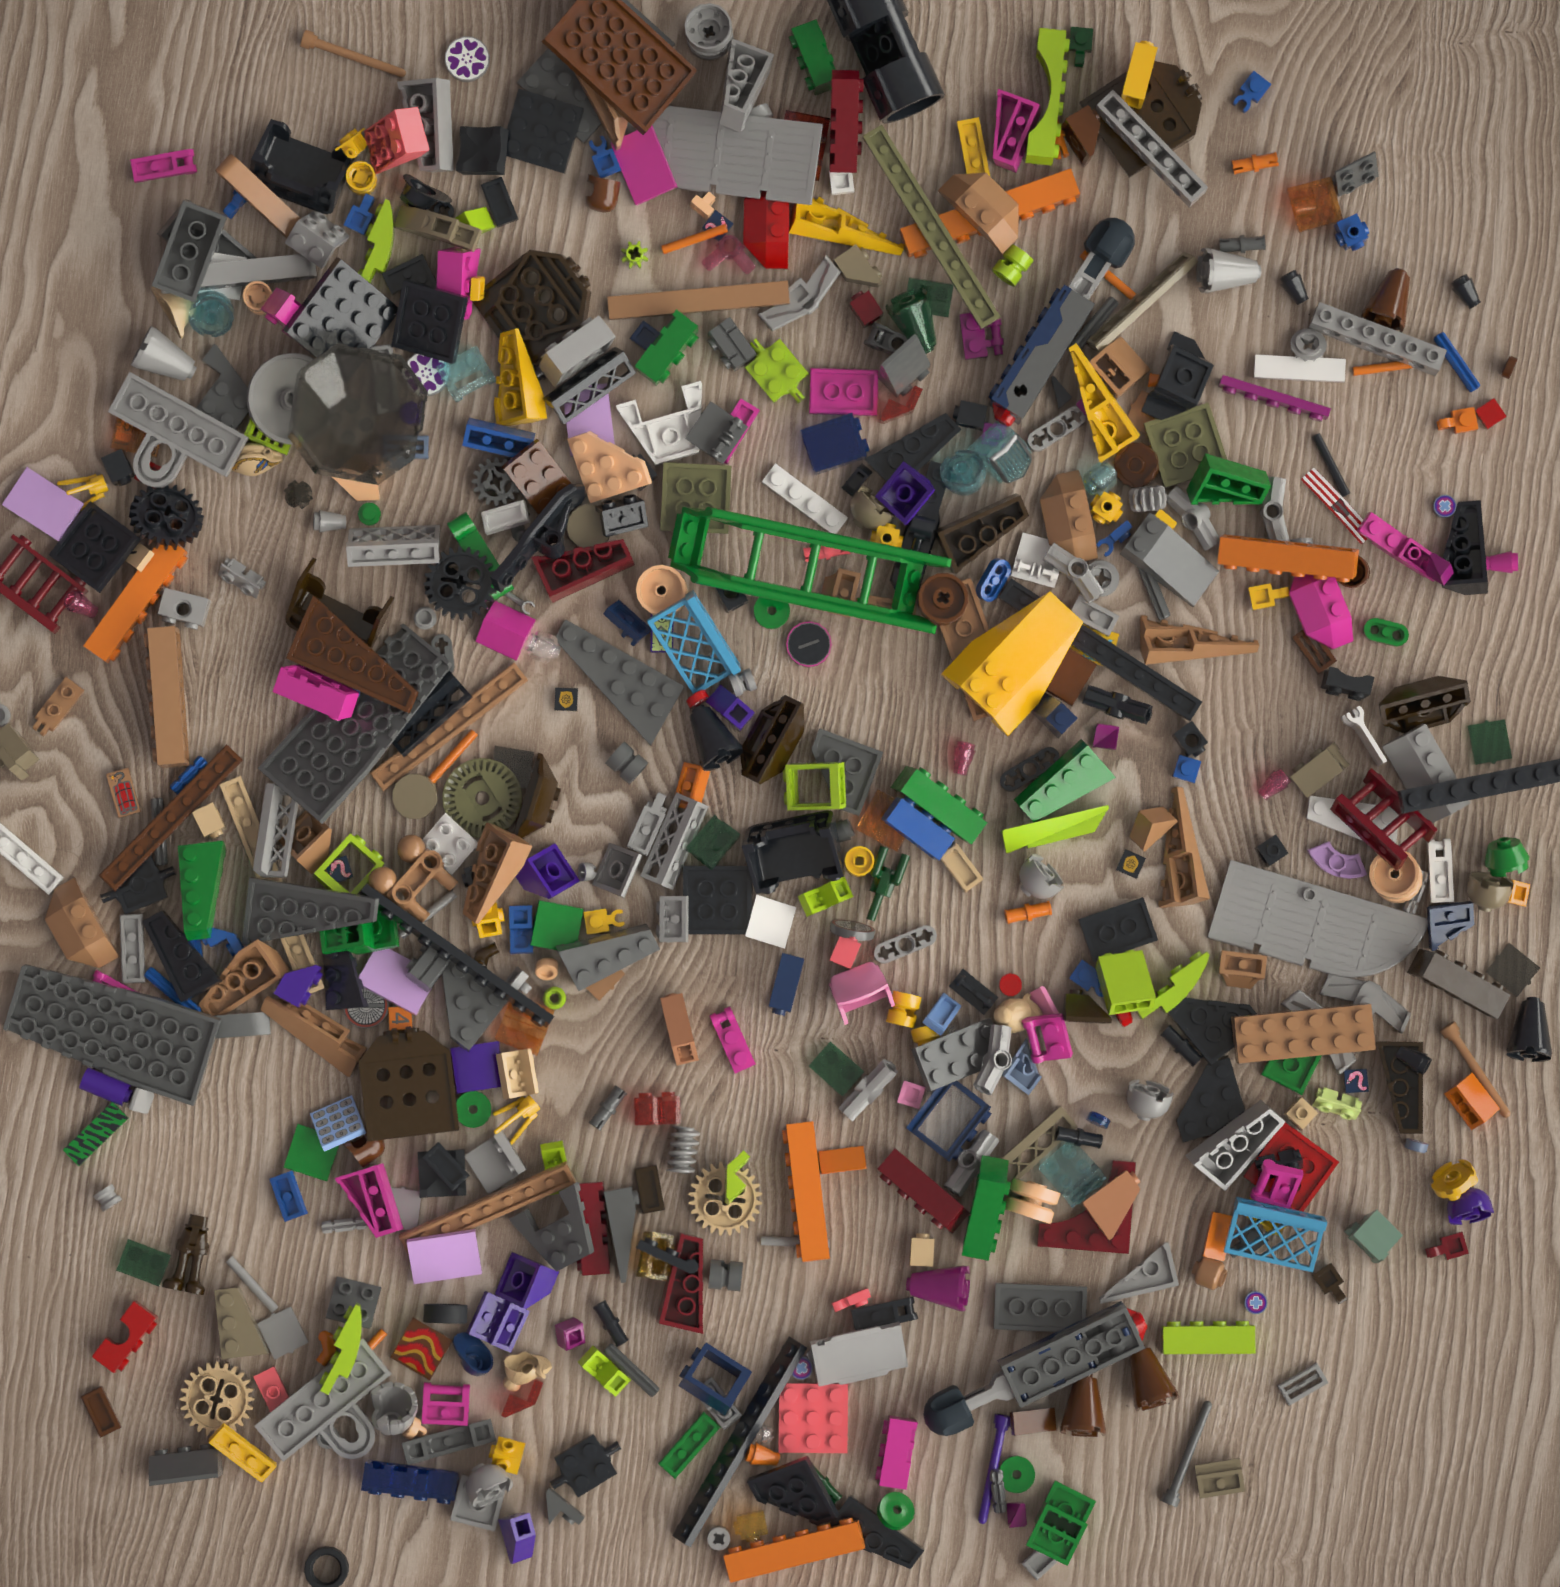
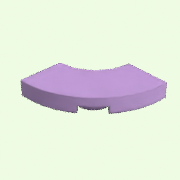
[1307,841,1367,879]

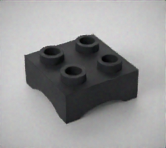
[456,126,509,175]
[1321,667,1375,701]
[418,1149,466,1198]

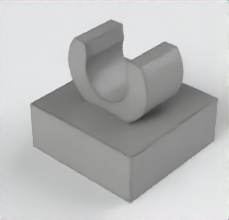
[505,966,532,995]

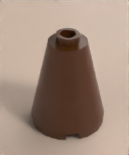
[1361,268,1410,333]
[1129,1345,1179,1411]
[1060,1374,1106,1437]

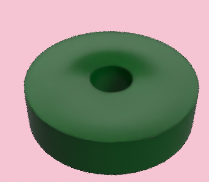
[754,597,790,630]
[456,1091,492,1128]
[999,1456,1035,1493]
[877,1492,915,1530]

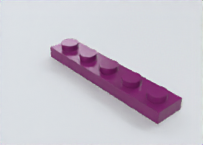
[1218,375,1331,422]

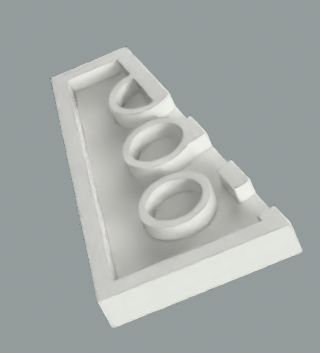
[1306,796,1399,843]

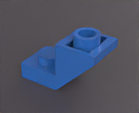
[201,928,244,957]

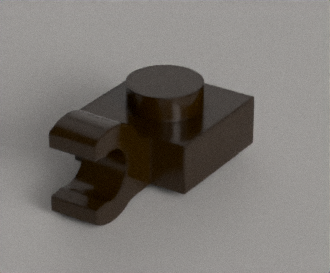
[1312,1263,1347,1304]

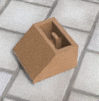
[1089,336,1151,400]

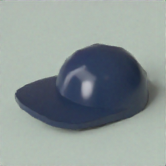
[453,1332,494,1376]

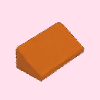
[675,762,710,809]
[818,1146,867,1174]
[1202,1211,1232,1261]

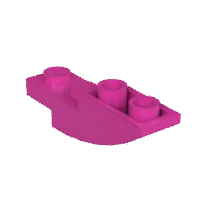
[1357,512,1435,582]

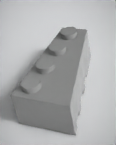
[1185,1100,1285,1191]

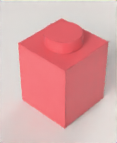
[829,936,861,969]

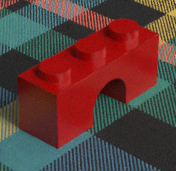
[92,1300,158,1373]

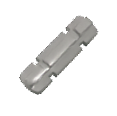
[1403,870,1429,914]
[321,1217,367,1234]

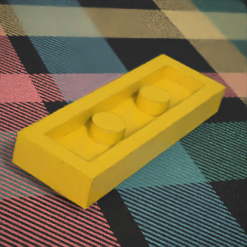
[957,117,990,176]
[209,1423,277,1483]

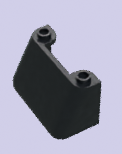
[250,119,354,214]
[742,810,845,894]

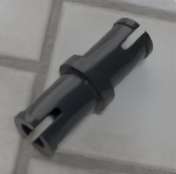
[1161,1025,1203,1067]
[1055,1126,1103,1149]
[593,1300,629,1347]

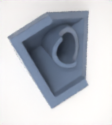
[1002,1038,1042,1095]

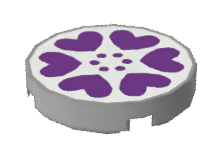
[445,36,490,82]
[404,353,449,396]

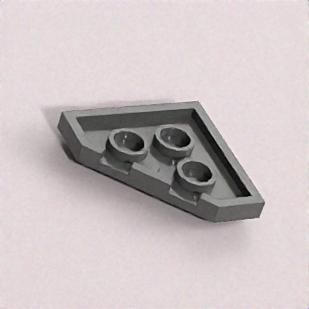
[811,728,883,816]
[442,962,508,1052]

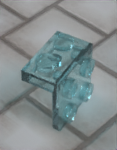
[1039,1142,1106,1208]

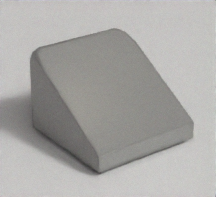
[129,1088,154,1114]

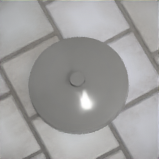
[246,353,338,445]

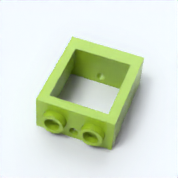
[783,762,846,811]
[312,833,385,895]

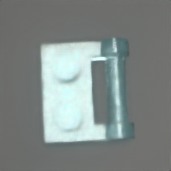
[436,346,496,403]

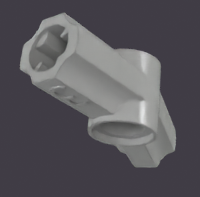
[1260,476,1290,541]
[1166,486,1220,551]
[1043,543,1104,604]
[973,1025,1012,1095]
[838,1059,898,1121]

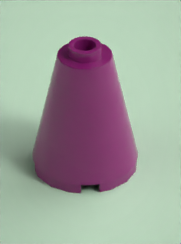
[906,1265,970,1311]

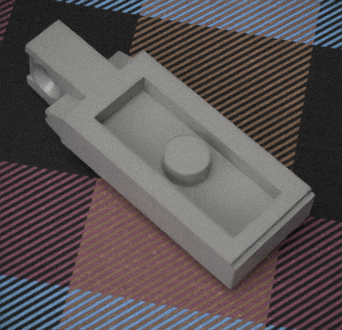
[626,792,667,856]

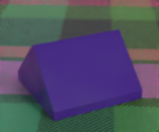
[875,461,935,525]

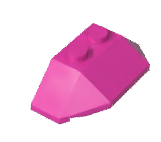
[1288,574,1353,650]

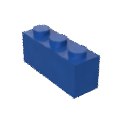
[462,418,536,457]
[881,797,955,861]

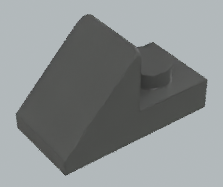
[546,1487,585,1525]

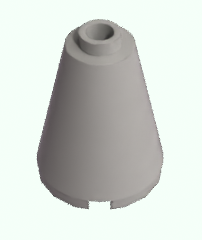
[1196,248,1261,293]
[131,326,197,381]

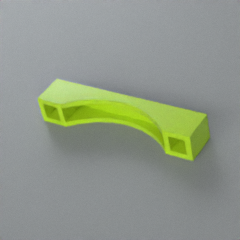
[1025,28,1070,166]

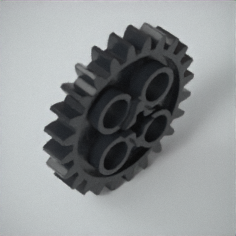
[129,485,204,550]
[423,546,497,621]

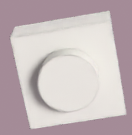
[829,171,854,195]

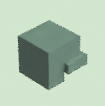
[1344,1210,1403,1264]

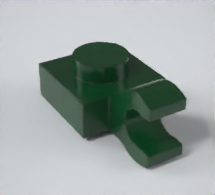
[1069,27,1093,68]

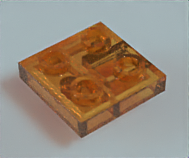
[1287,177,1343,233]

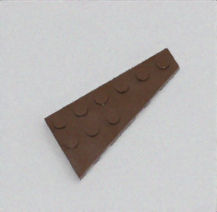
[286,596,419,713]

